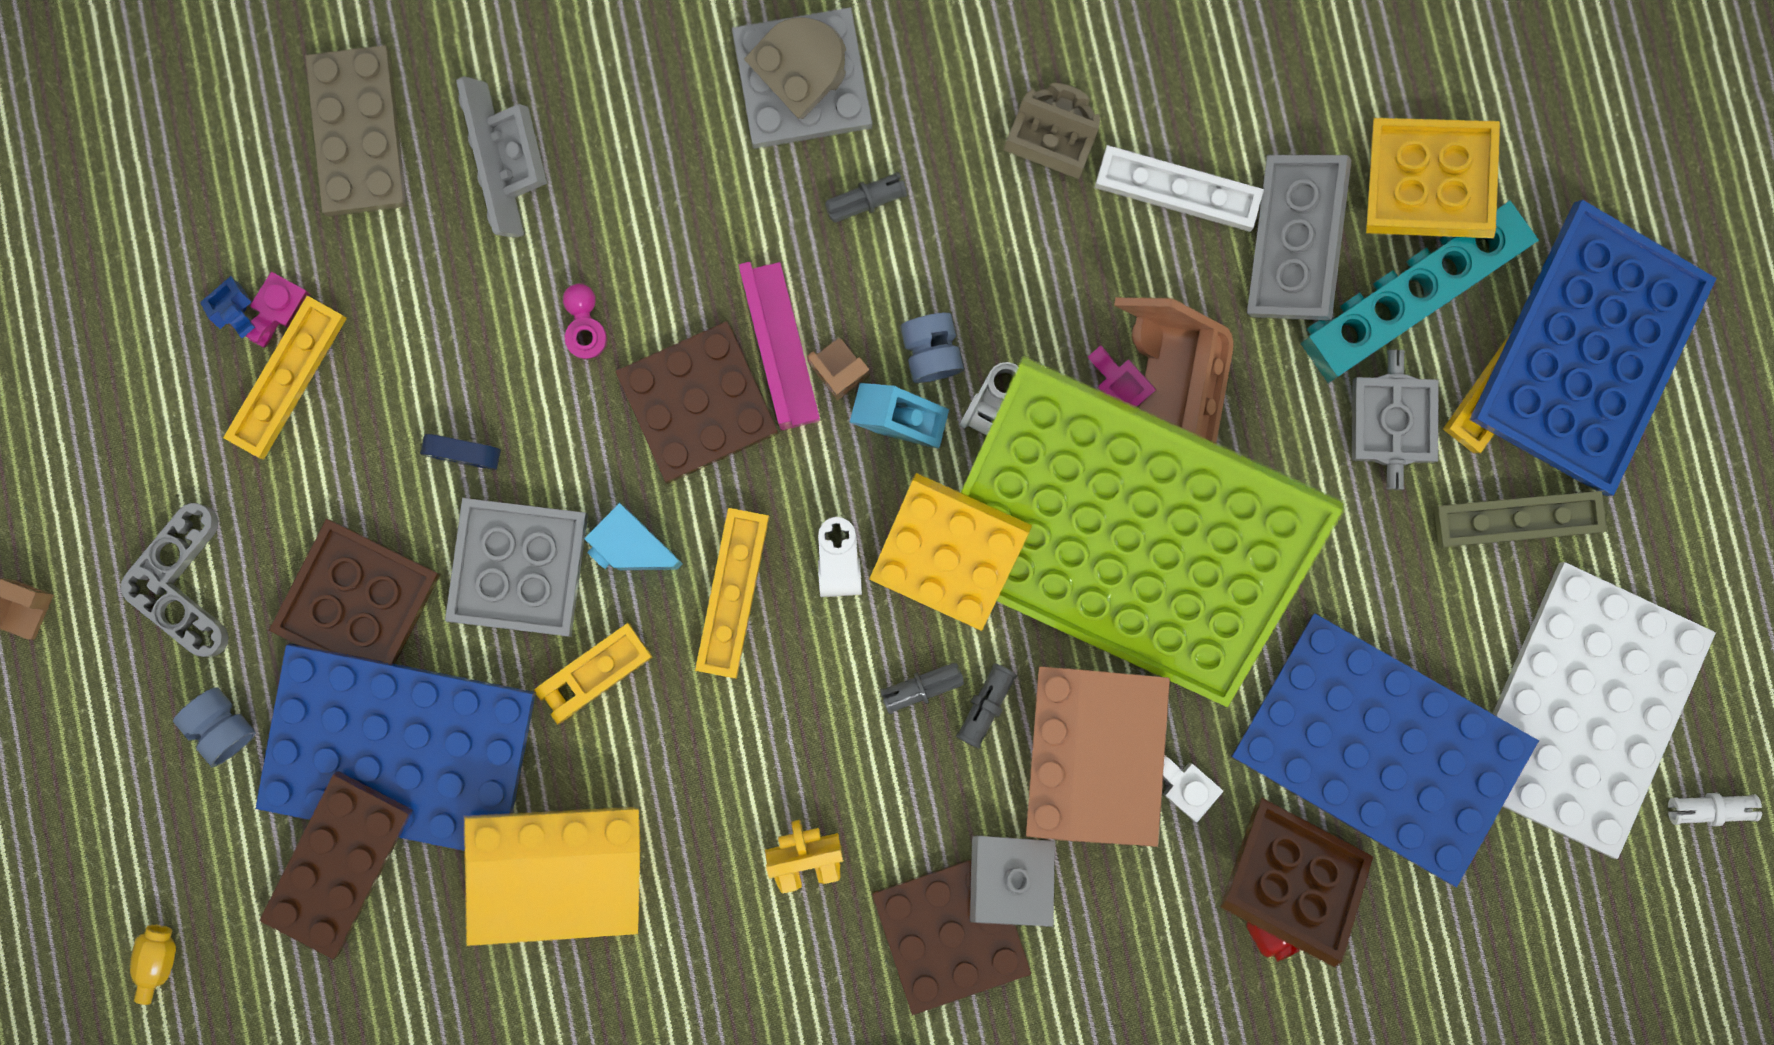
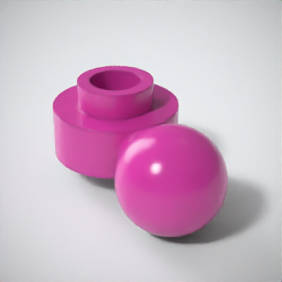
[563,284,607,359]

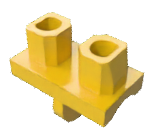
[765,819,843,894]

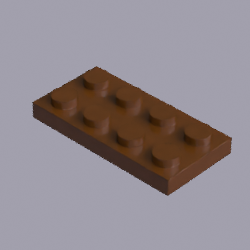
[259,771,413,960]

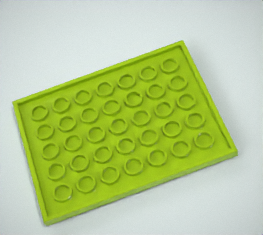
[961,356,1344,707]

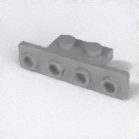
[456,76,547,238]

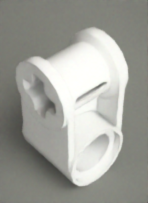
[959,362,1018,436]
[818,517,862,597]

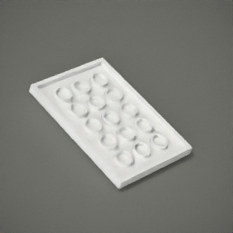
[1492,562,1716,859]

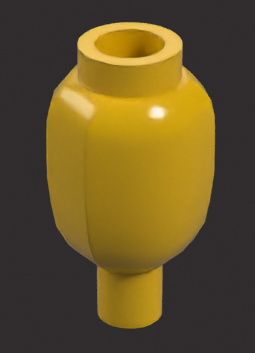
[130,925,176,1005]

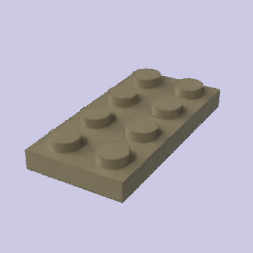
[305,45,407,217]

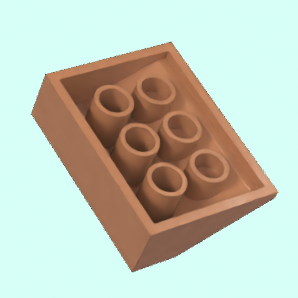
[1026,667,1170,847]

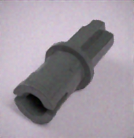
[825,172,907,222]
[880,663,964,715]

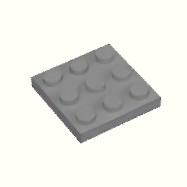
[732,7,872,149]
[445,498,588,637]

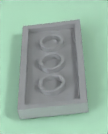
[1247,155,1352,320]

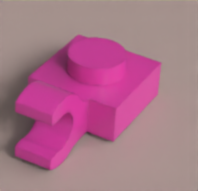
[246,272,310,348]
[1088,346,1156,407]

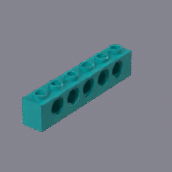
[1300,200,1539,383]

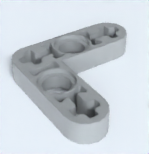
[120,503,229,657]

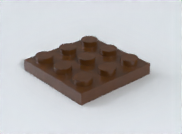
[615,321,779,484]
[268,519,441,664]
[1220,798,1374,968]
[872,858,1032,1015]

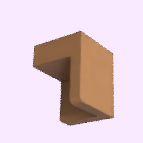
[807,338,870,401]
[0,578,54,640]

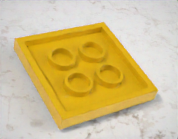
[1366,118,1500,238]
[869,473,1032,631]

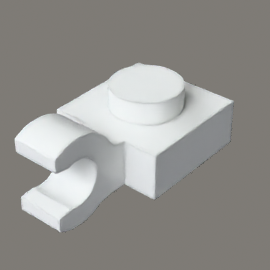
[1163,756,1223,823]

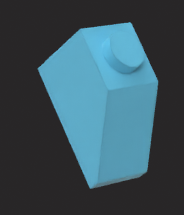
[850,383,949,448]
[584,503,683,570]

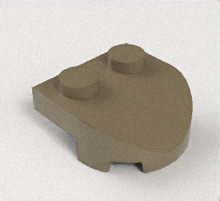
[744,17,846,119]
[1004,83,1100,179]

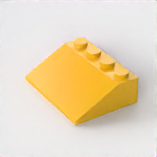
[464,807,640,946]

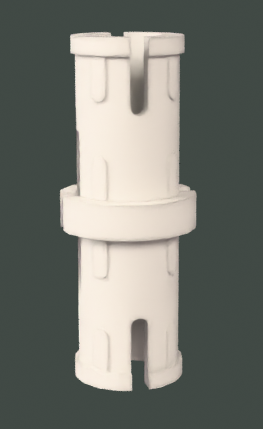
[1668,793,1762,826]

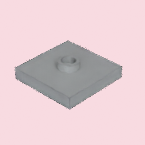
[970,836,1055,926]

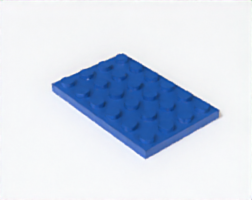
[1469,199,1717,496]
[1231,613,1539,887]
[255,643,536,851]

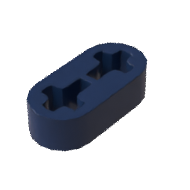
[420,434,501,470]

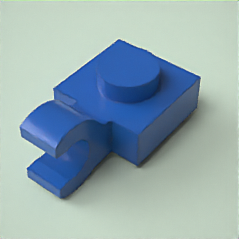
[200,276,255,338]

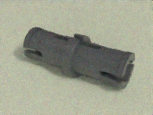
[955,663,1018,749]

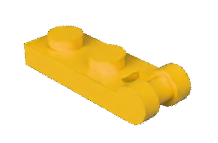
[534,623,653,725]

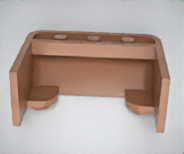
[1114,298,1233,444]

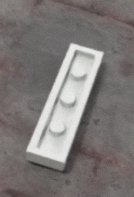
[1094,145,1264,232]

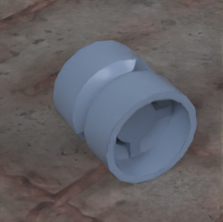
[900,313,965,383]
[173,687,256,768]

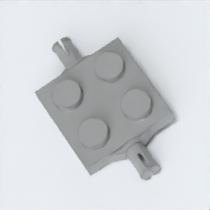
[1352,350,1439,490]

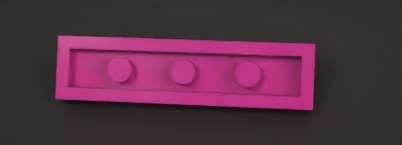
[738,262,820,431]

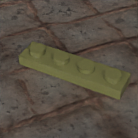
[1434,491,1607,548]

